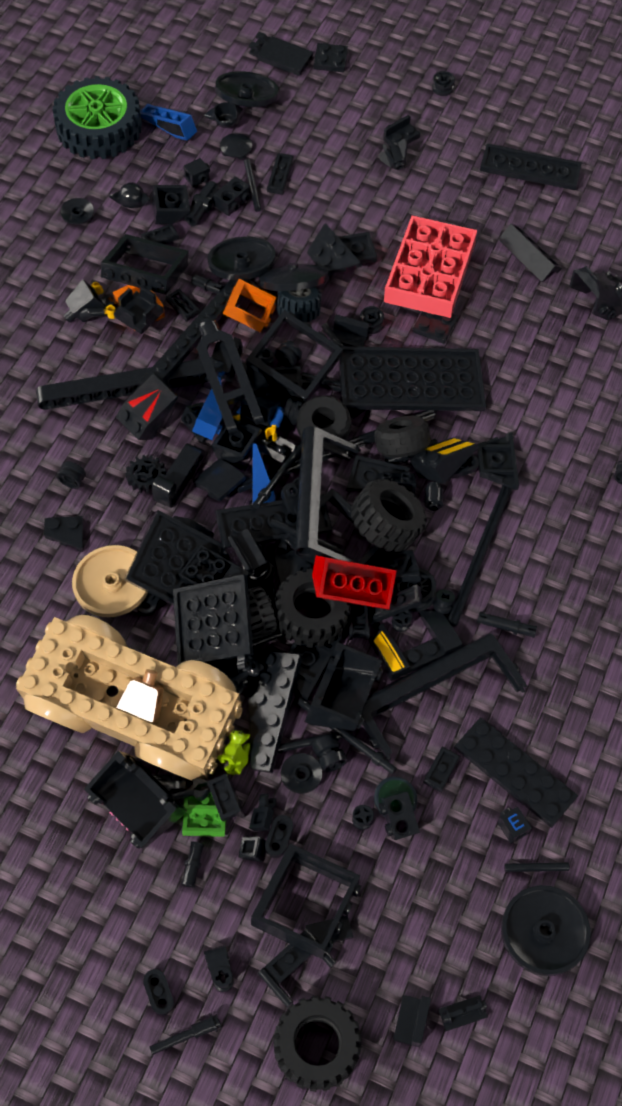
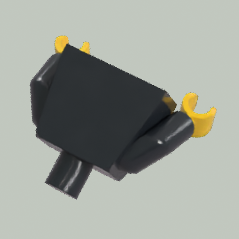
[63,279,116,323]

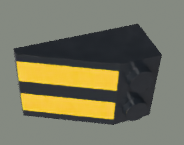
[410,438,479,484]

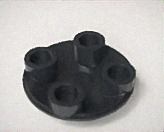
[220,133,252,159]

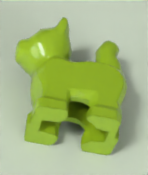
[217,731,250,775]

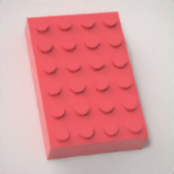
[384,216,477,318]

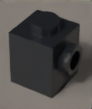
[184,158,210,187]

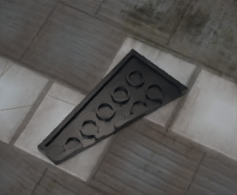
[247,650,303,774]

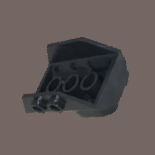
[569,266,622,320]

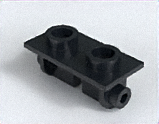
[438,995,488,1031]

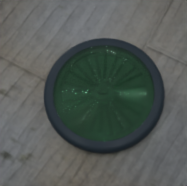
[374,776,417,821]

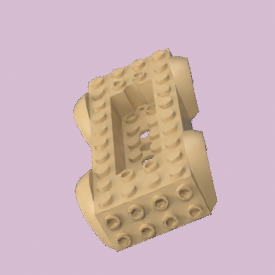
[16,615,243,781]

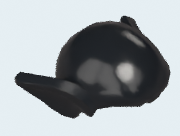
[204,102,243,128]
[109,182,151,208]

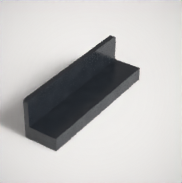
[499,224,562,282]

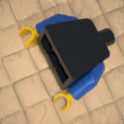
[233,396,284,441]

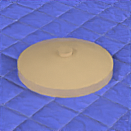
[72,545,148,617]

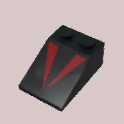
[116,374,179,440]

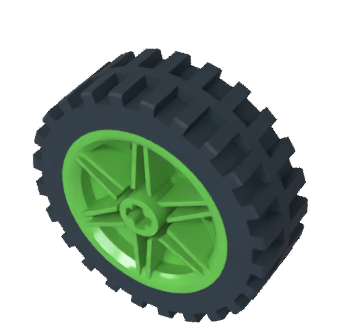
[52,76,142,159]

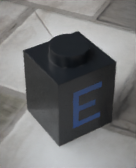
[497,806,532,844]

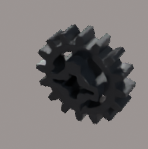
[125,455,166,493]

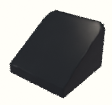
[238,837,266,862]

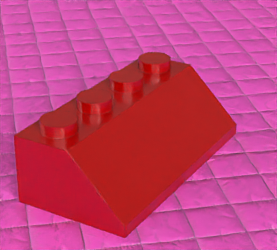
[312,555,397,609]

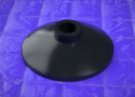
[60,198,94,225]
[281,753,322,794]

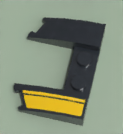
[369,610,463,681]

